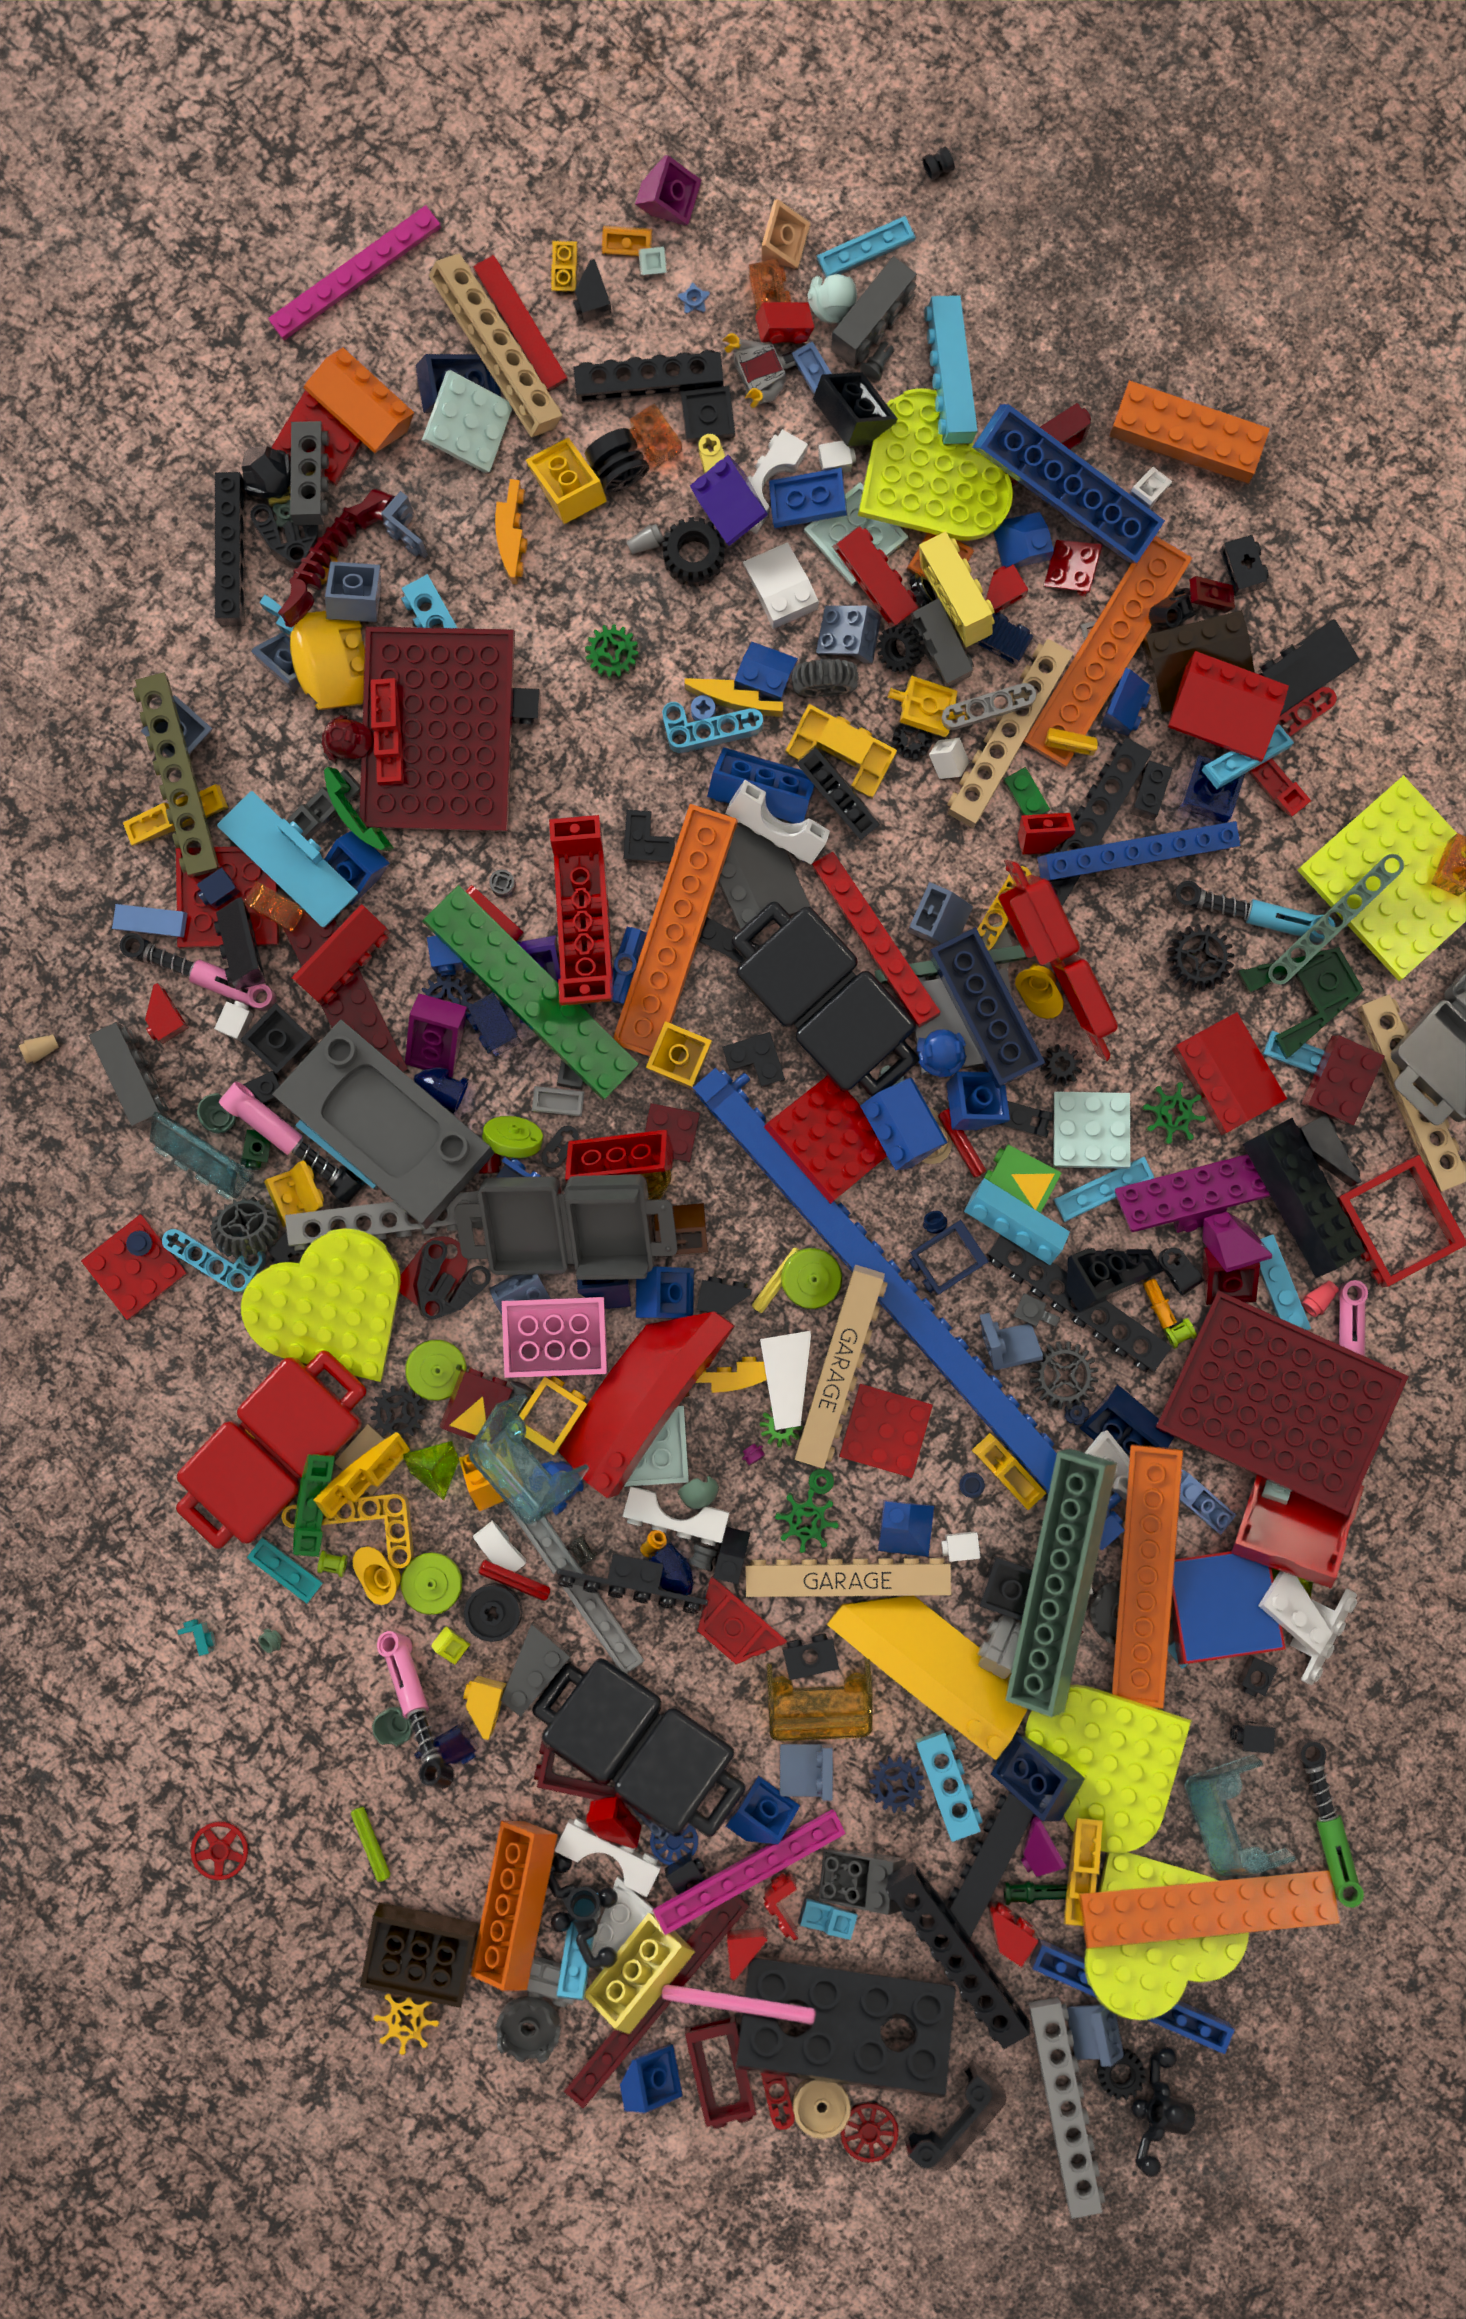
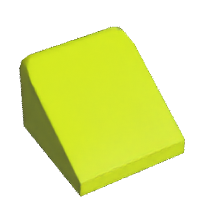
[431,1626,470,1665]

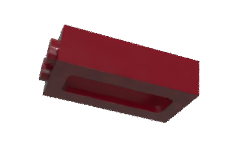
[1005,403,1091,487]
[534,1741,628,1807]
[685,2016,757,2129]

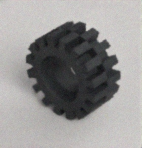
[877,624,925,672]
[1097,2048,1146,2100]

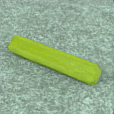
[351,1807,390,1882]

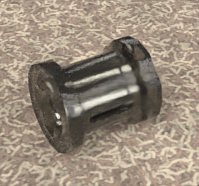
[565,1534,598,1568]

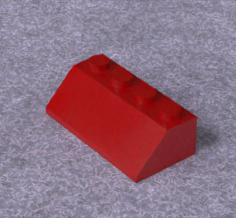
[292,904,390,1005]
[565,1130,673,1183]

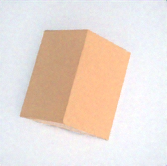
[761,199,810,269]

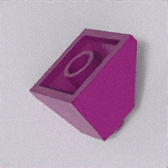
[635,155,702,226]
[1202,1211,1272,1272]
[1020,1814,1066,1877]

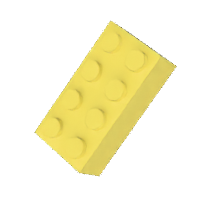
[919,532,995,647]
[585,1913,695,2034]

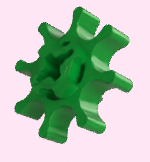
[1142,1082,1206,1145]
[775,1488,839,1553]

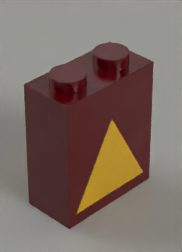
[440,1367,512,1446]

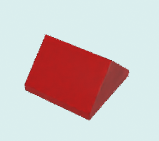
[727,1927,768,1981]

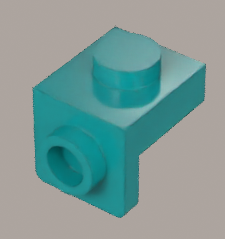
[177,1619,216,1656]

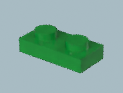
[1003,767,1050,815]

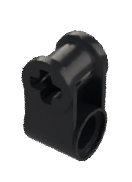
[1149,588,1197,628]
[1158,1248,1204,1296]

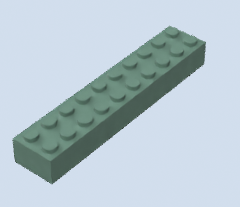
[1005,1449,1117,1717]

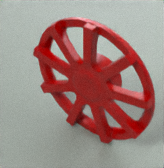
[840,2102,899,2163]

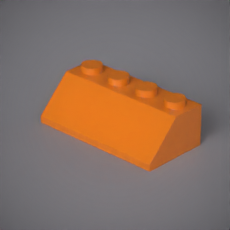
[304,348,415,453]

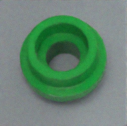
[809,1468,834,1494]

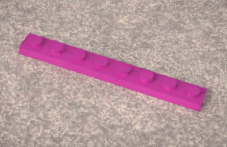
[268,205,441,341]
[652,1809,846,1935]

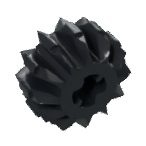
[1040,1044,1083,1087]

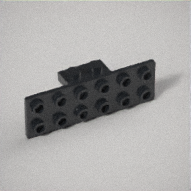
[1256,619,1360,716]
[553,1554,709,1614]

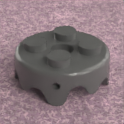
[1089,1580,1120,1645]
[495,1996,561,2064]

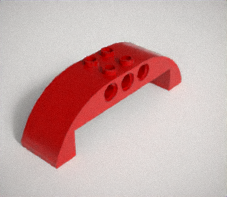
[549,815,613,1006]

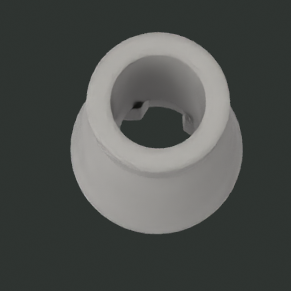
[626,524,665,554]

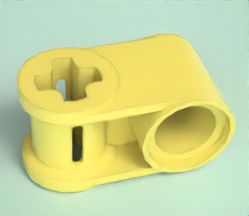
[699,434,725,474]

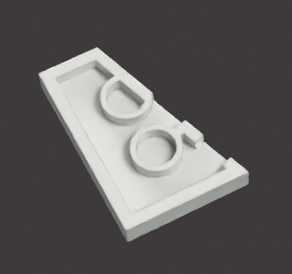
[1085,1430,1130,1501]
[1258,1571,1332,1655]
[591,1876,654,1969]

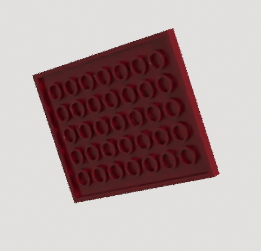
[359,627,515,832]
[1156,1291,1409,1517]

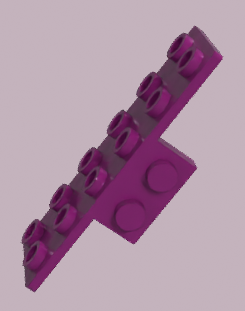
[1115,1154,1271,1233]

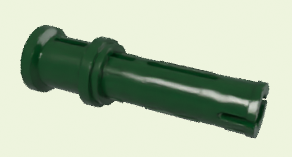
[1003,1881,1067,1905]

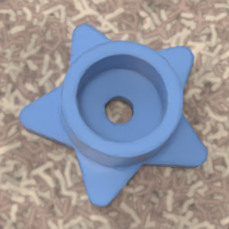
[678,283,710,314]

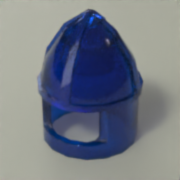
[414,1067,469,1114]
[648,1542,694,1595]

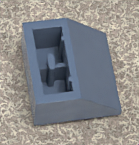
[908,882,973,946]

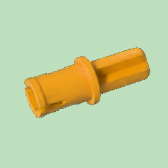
[1143,1278,1177,1329]

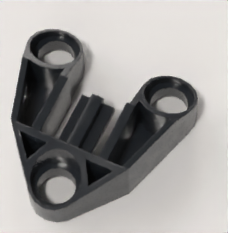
[250,494,324,568]
[413,1240,491,1320]

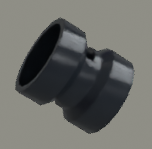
[922,147,955,180]

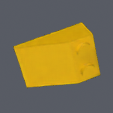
[526,437,607,524]

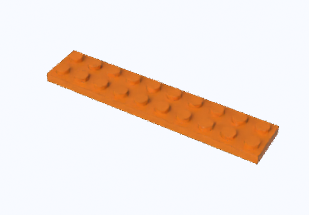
[1023,536,1192,768]
[613,804,738,1056]
[1112,1445,1184,1708]
[1079,1870,1340,1949]

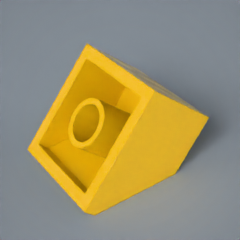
[646,1021,712,1090]
[463,1676,507,1740]

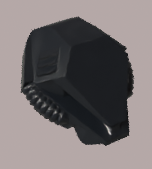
[241,446,291,499]

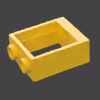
[511,1376,588,1456]

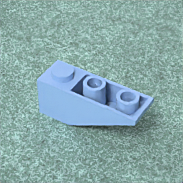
[1180,1469,1236,1535]

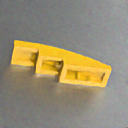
[684,678,783,718]
[123,784,228,846]
[314,1432,410,1519]
[1064,1818,1103,1926]

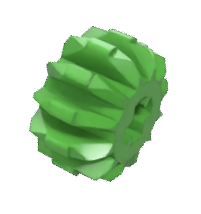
[759,1407,803,1448]

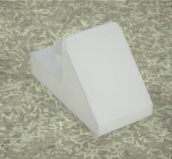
[1130,467,1172,510]

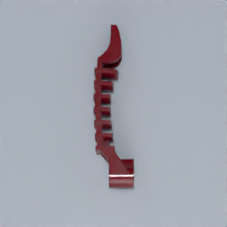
[278,489,395,628]

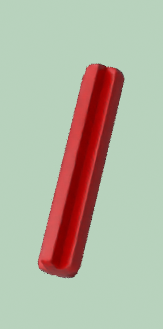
[938,1109,986,1178]
[479,1560,550,1601]

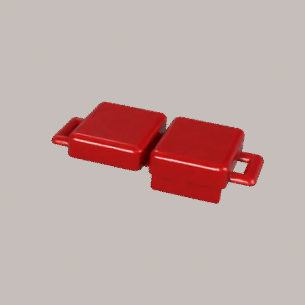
[998,860,1118,1062]
[176,1350,367,1549]

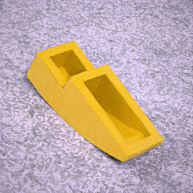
[972,1433,1046,1510]

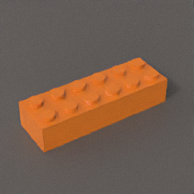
[1109,380,1270,484]
[470,1821,558,1991]

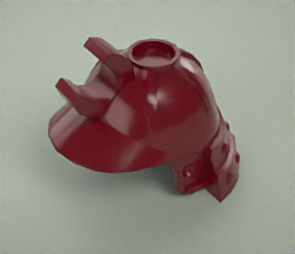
[322,715,372,764]

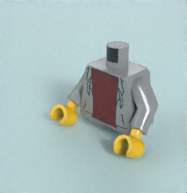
[723,333,796,408]

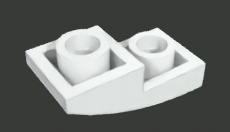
[473,1520,526,1572]

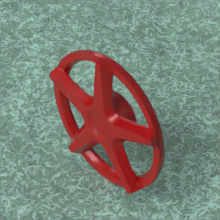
[190,1821,248,1880]

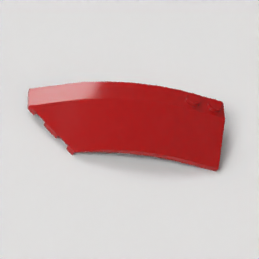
[558,1311,735,1498]

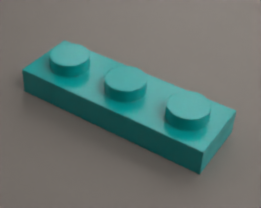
[247,1537,324,1604]

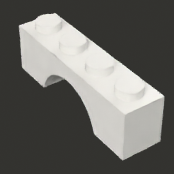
[748,429,808,535]
[725,780,830,865]
[623,1486,729,1546]
[554,1818,661,1897]

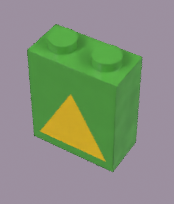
[983,1144,1062,1213]

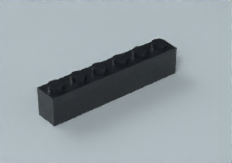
[943,1789,1034,1938]

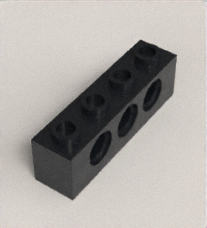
[796,745,880,840]

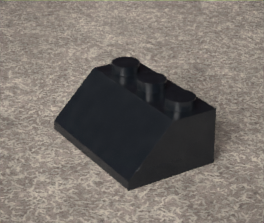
[813,372,898,447]
[214,897,266,990]

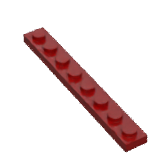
[812,851,941,1028]

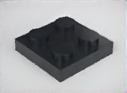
[681,386,735,442]

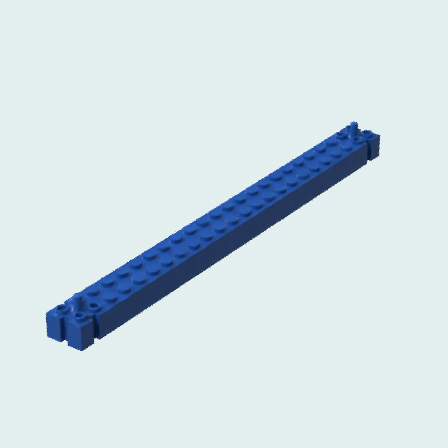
[693,1067,1124,1551]

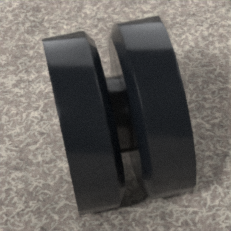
[464,1582,523,1642]

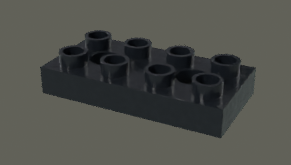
[735,1958,956,2098]

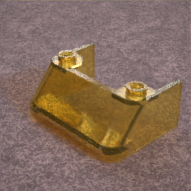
[767,1659,873,1741]

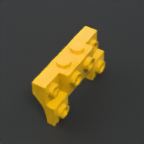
[785,704,897,799]

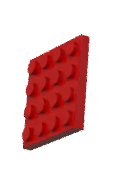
[176,846,279,949]
[764,1076,887,1204]

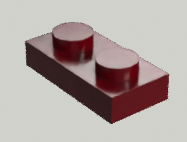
[1189,576,1235,612]

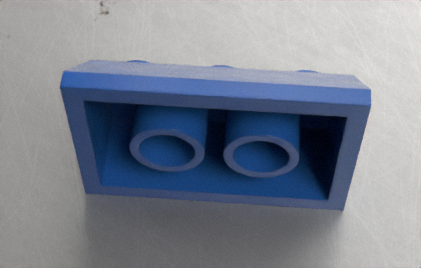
[860,1078,948,1171]

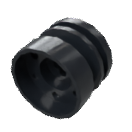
[584,428,650,494]

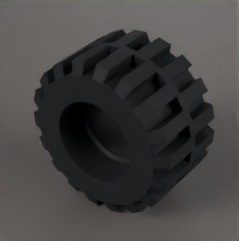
[662,517,725,586]

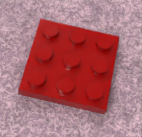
[271,390,362,486]
[81,1214,188,1320]
[839,1384,933,1478]

